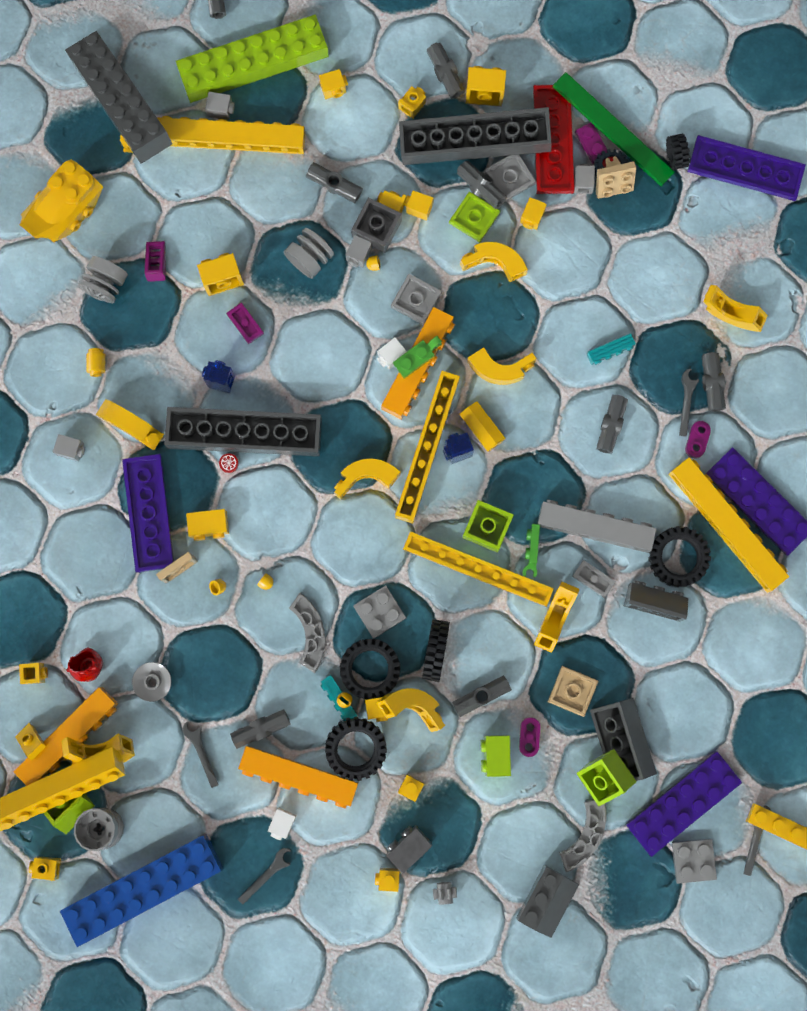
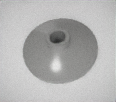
[132,662,171,702]

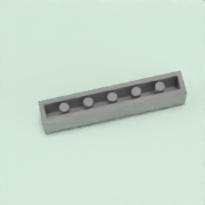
[537,500,656,553]

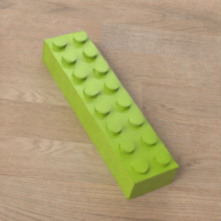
[176,14,329,103]

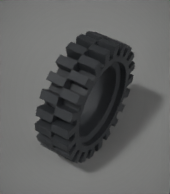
[648,526,711,587]
[422,619,450,682]
[340,638,400,699]
[325,717,387,781]

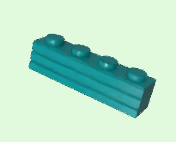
[587,333,636,365]
[320,675,358,721]

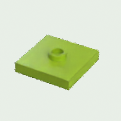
[449,191,500,243]

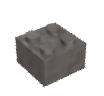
[351,197,402,253]
[386,825,432,874]

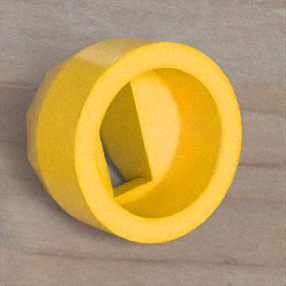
[366,255,381,271]
[257,573,274,590]
[209,579,226,595]
[337,692,353,708]

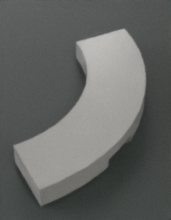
[289,593,325,673]
[559,799,606,872]

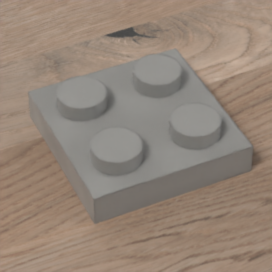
[485,155,536,202]
[391,274,442,325]
[353,585,406,639]
[672,839,717,884]

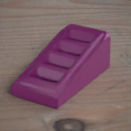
[145,241,166,281]

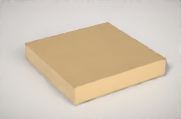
[156,552,197,583]
[548,666,598,717]

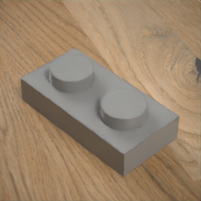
[572,560,616,598]

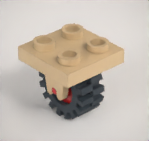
[594,149,636,199]

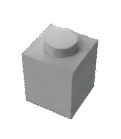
[205,92,235,120]
[574,164,595,194]
[346,235,372,268]
[53,434,85,462]

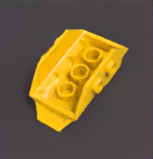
[19,159,103,243]

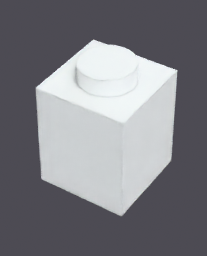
[377,338,407,370]
[268,808,297,840]

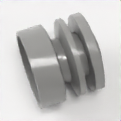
[283,228,334,279]
[78,256,128,304]
[74,808,124,851]

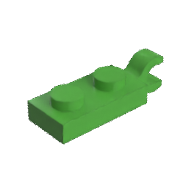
[393,336,442,379]
[522,524,540,578]

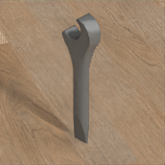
[679,369,699,437]
[183,722,219,788]
[743,805,771,876]
[238,848,291,905]

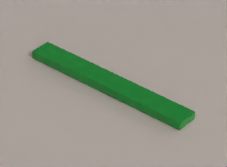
[552,72,675,187]

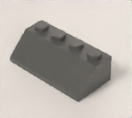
[590,698,657,781]

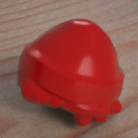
[66,647,103,682]

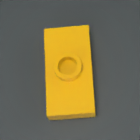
[15,723,46,761]

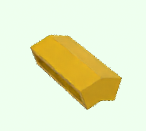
[459,401,506,452]

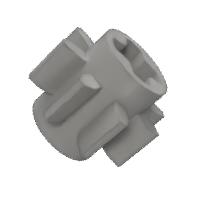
[433,882,457,905]

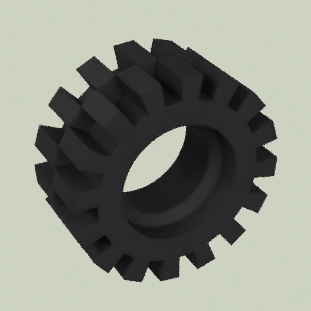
[666,133,690,170]

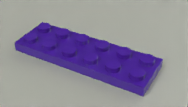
[687,135,806,201]
[706,447,807,556]
[122,454,174,573]
[625,751,742,857]

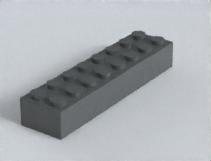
[65,31,172,164]
[399,107,551,165]
[164,407,322,456]

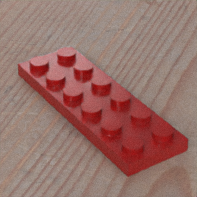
[533,85,574,194]

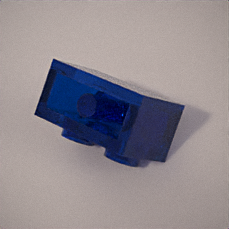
[202,360,235,394]
[443,433,474,465]

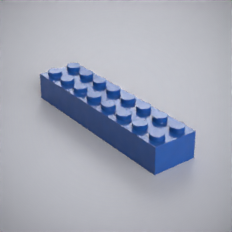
[60,834,224,947]

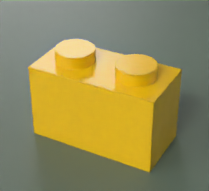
[186,509,229,541]

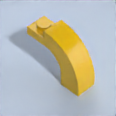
[460,242,528,283]
[703,285,768,332]
[467,348,536,385]
[96,399,164,450]
[334,459,401,499]
[534,581,579,653]
[376,688,445,732]
[61,733,135,765]

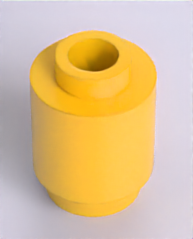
[86,348,106,377]

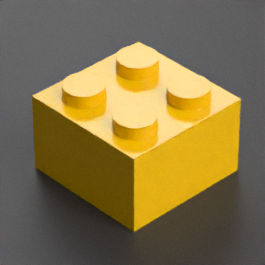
[466,66,506,107]
[197,253,244,296]

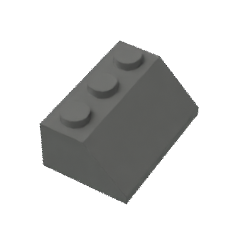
[623,581,688,622]
[516,865,579,938]

